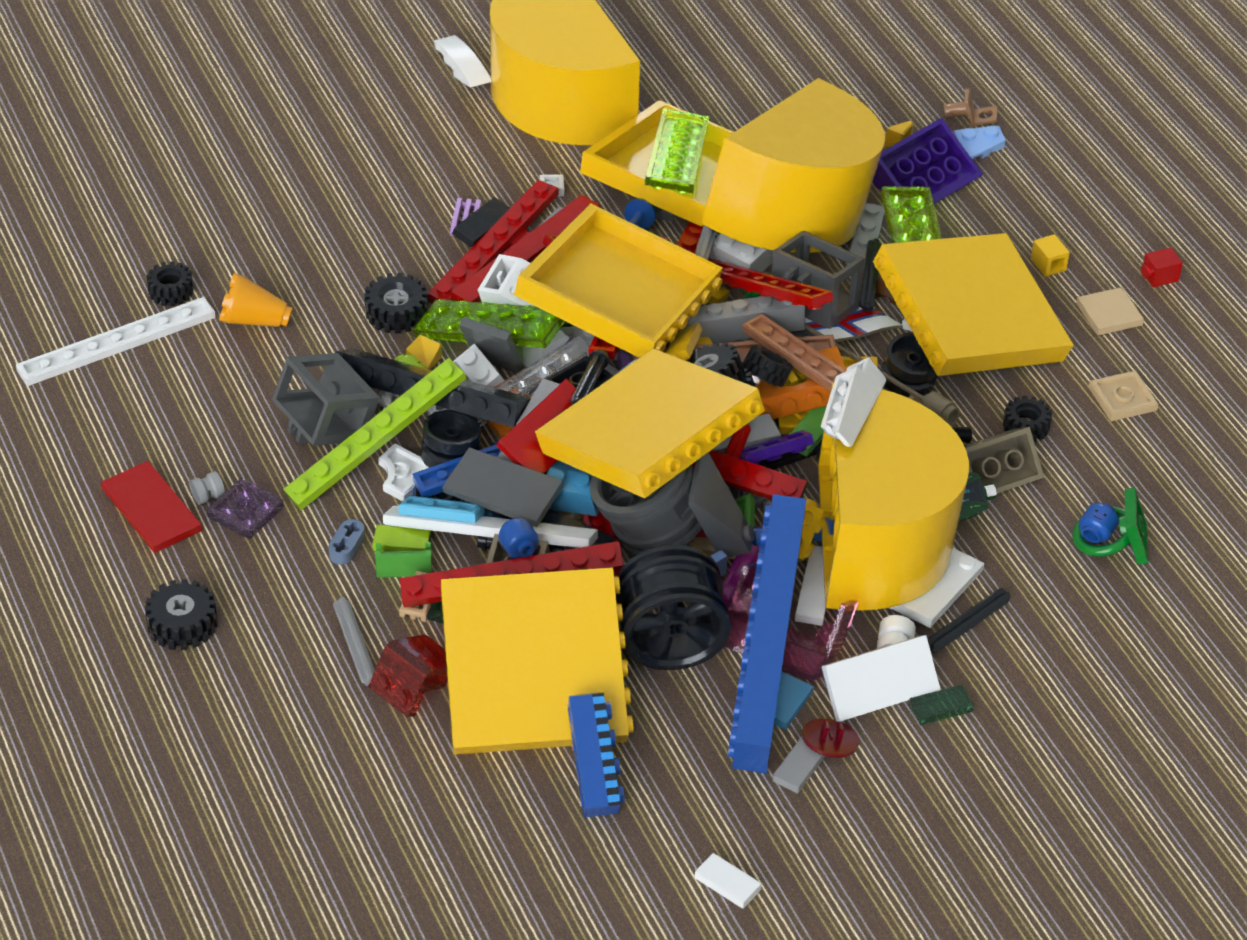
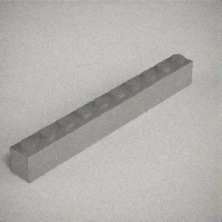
[553,296,805,370]

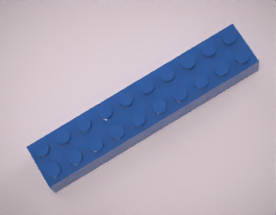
[728,494,806,774]

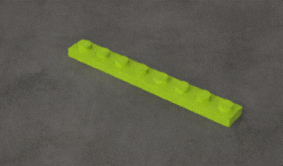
[283,358,467,510]

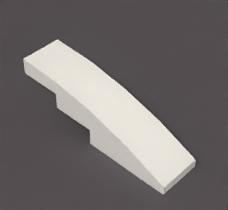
[434,35,491,87]
[795,545,827,626]

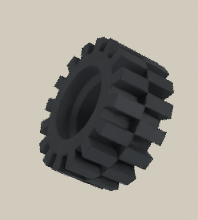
[146,261,194,306]
[742,345,793,387]
[1003,396,1052,443]

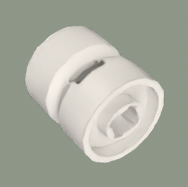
[877,615,916,649]

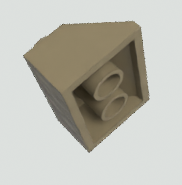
[964,427,1044,493]

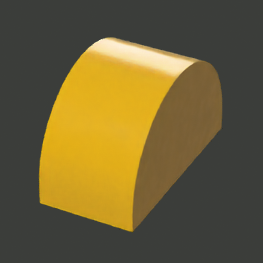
[490,0,640,145]
[701,78,885,253]
[818,383,969,611]

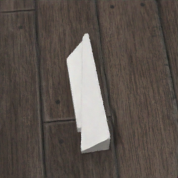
[821,357,886,447]

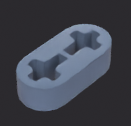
[328,519,365,565]

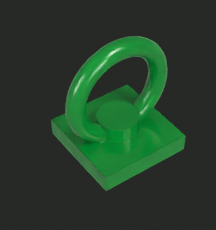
[1072,487,1148,565]

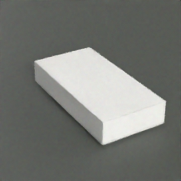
[695,853,762,909]

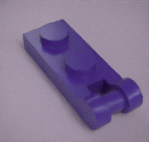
[739,430,814,465]

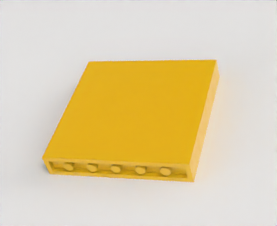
[580,100,733,227]
[514,204,723,358]
[873,233,1073,376]
[535,349,765,498]
[441,568,633,755]

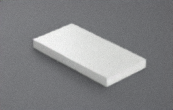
[822,635,941,722]

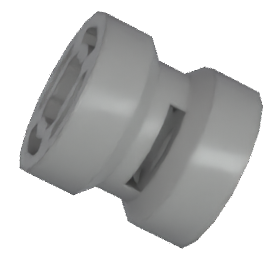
[189,471,225,505]

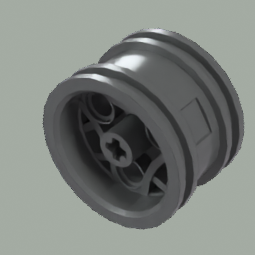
[590,464,702,555]

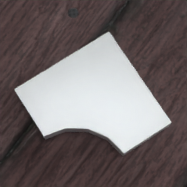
[379,443,429,501]

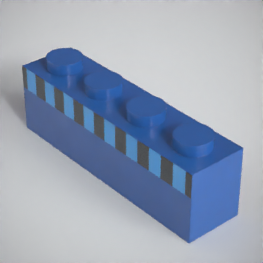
[567,692,625,818]

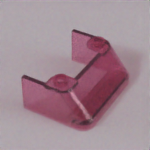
[725,562,858,681]

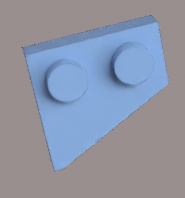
[954,126,1006,160]

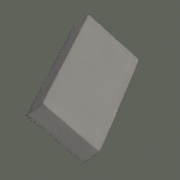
[773,737,825,794]

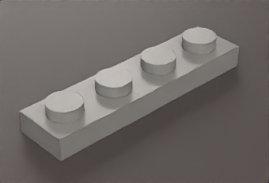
[846,203,886,271]

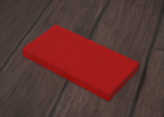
[496,379,576,474]
[101,461,202,553]

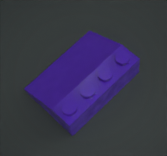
[873,118,983,216]

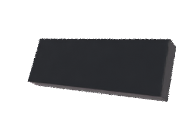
[452,196,510,247]

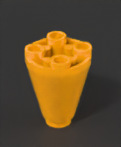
[219,273,293,327]

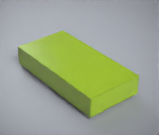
[373,525,431,552]

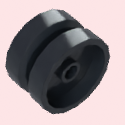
[881,333,937,398]
[421,410,481,468]

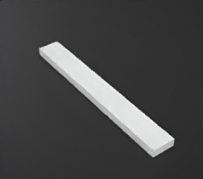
[16,297,215,386]
[383,506,598,548]

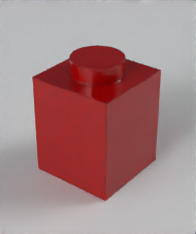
[1141,248,1183,287]

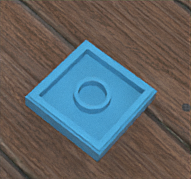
[774,671,814,730]

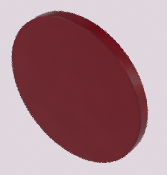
[802,718,859,758]

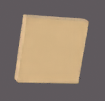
[1076,287,1144,336]
[1088,370,1159,421]

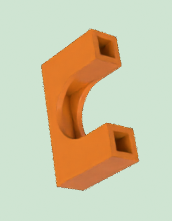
[751,346,846,419]

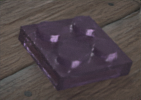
[206,478,284,539]

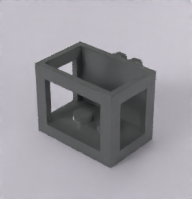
[771,231,865,329]
[272,353,380,446]

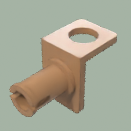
[944,88,998,127]

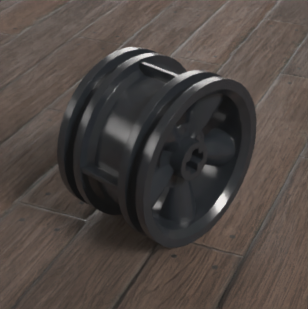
[616,545,731,670]

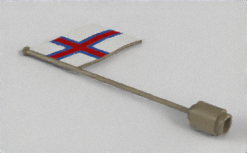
[805,307,960,426]

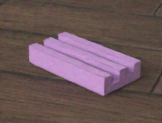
[450,198,481,236]

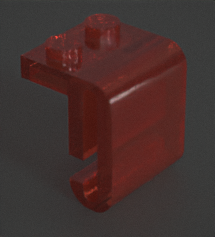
[368,634,448,718]

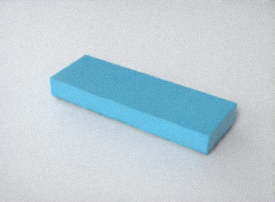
[398,496,485,523]

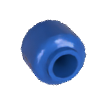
[1078,503,1119,543]
[498,518,539,559]

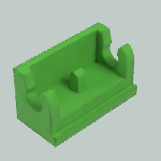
[375,542,432,578]

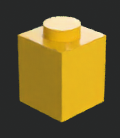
[1031,234,1070,277]

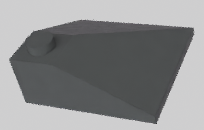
[688,453,755,558]

